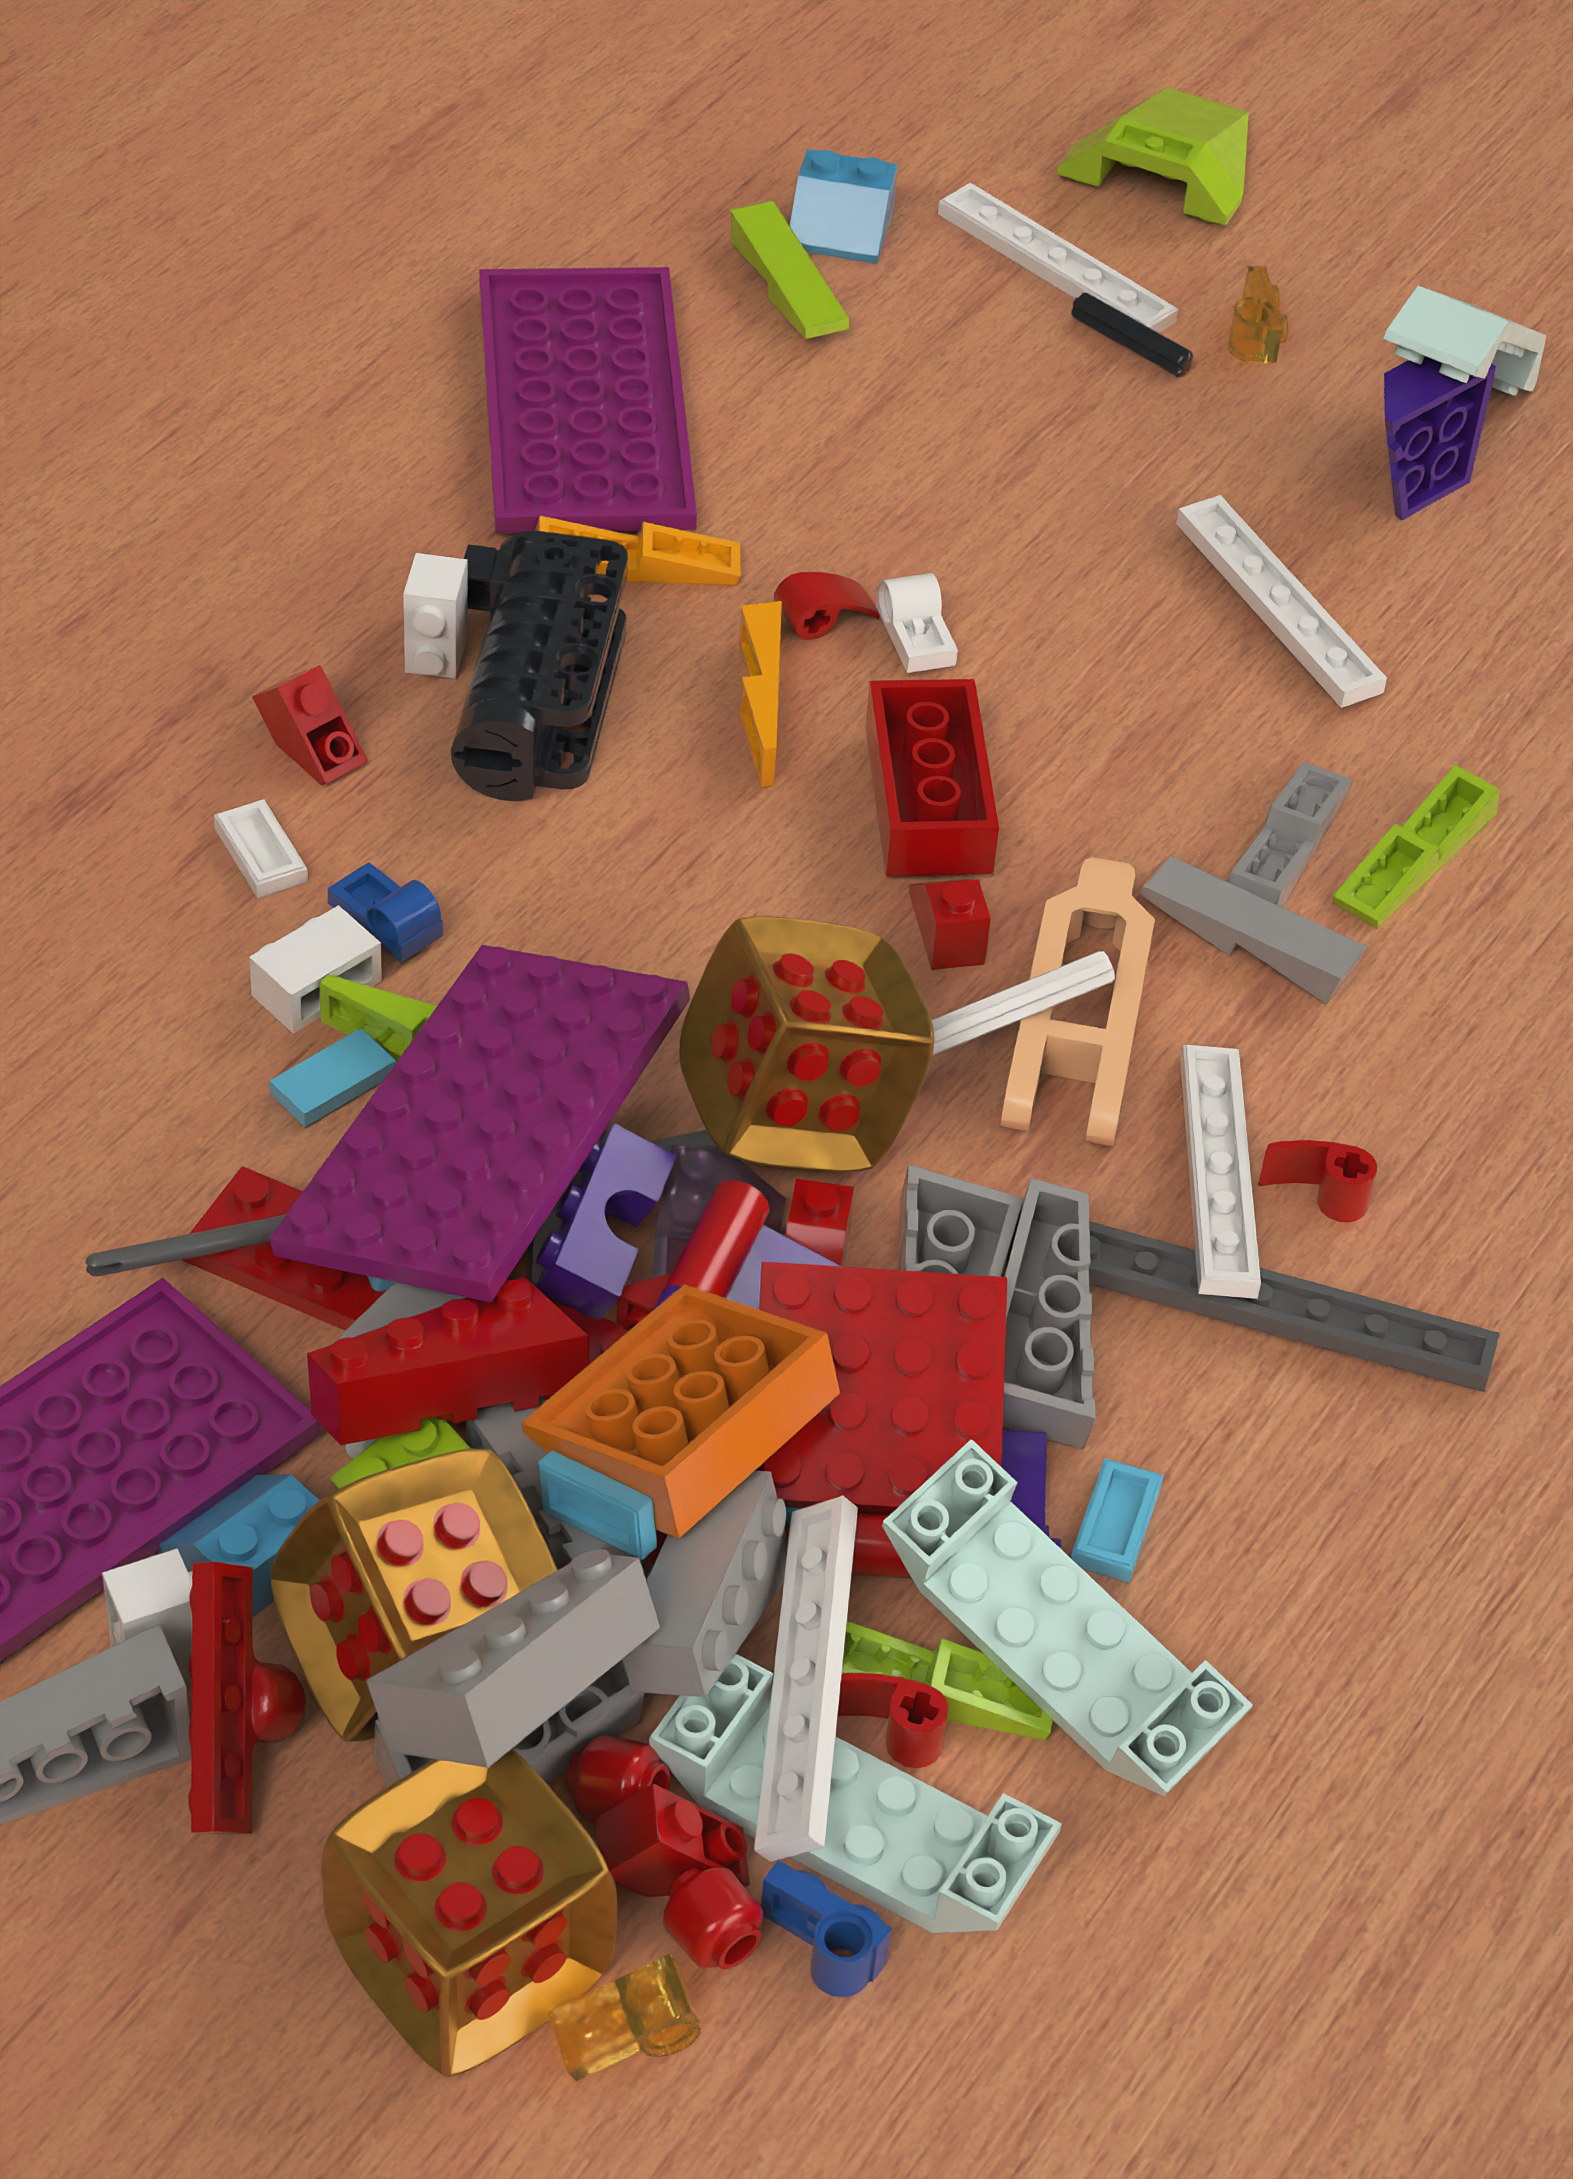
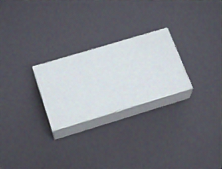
[214,799,308,899]

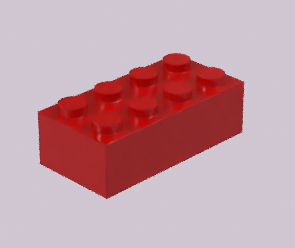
[865,679,999,876]

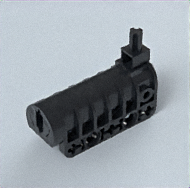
[451,531,628,801]

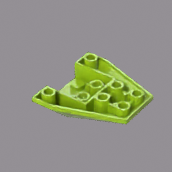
[1057,87,1249,226]

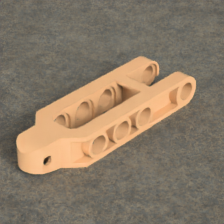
[1001,857,1155,1147]

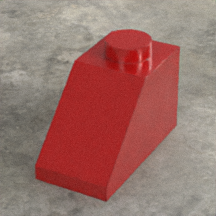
[909,879,991,970]
[785,1178,855,1267]

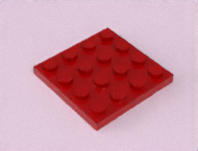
[755,1261,1007,1514]

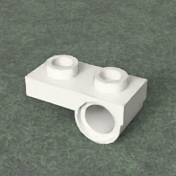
[876,573,958,673]

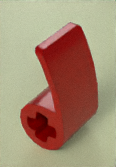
[774,572,880,640]
[1258,1140,1377,1223]
[837,1673,948,1768]

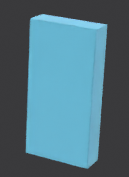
[269,1028,396,1127]
[538,1450,657,1560]
[1071,1458,1164,1583]

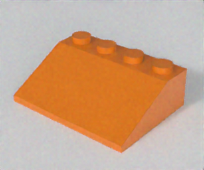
[521,1284,840,1538]

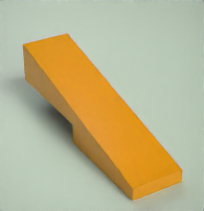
[535,516,741,585]
[739,601,782,787]

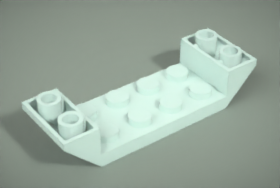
[1383,286,1547,396]
[882,1439,1253,1796]
[649,1653,1062,1933]

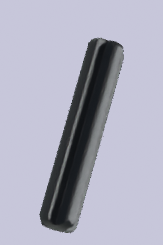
[1071,293,1193,376]

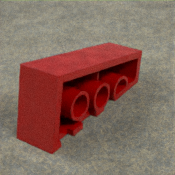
[307,1277,589,1446]

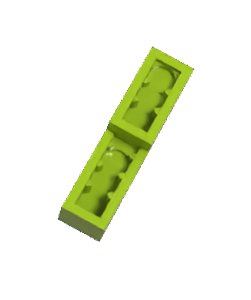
[730,201,849,339]
[1333,764,1500,929]
[319,974,437,1061]
[842,1621,1053,1741]

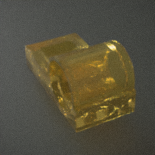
[1228,266,1288,363]
[547,1953,701,2081]

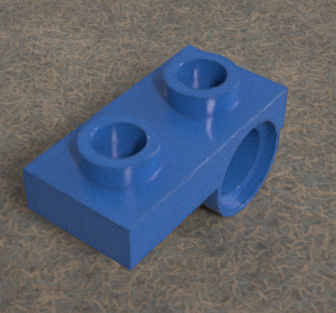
[327,862,443,963]
[761,1860,892,1997]

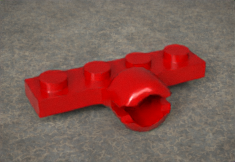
[188,1561,306,1835]

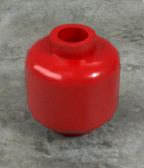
[567,1735,670,1820]
[663,1867,763,1969]

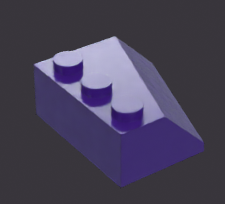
[1384,356,1496,520]

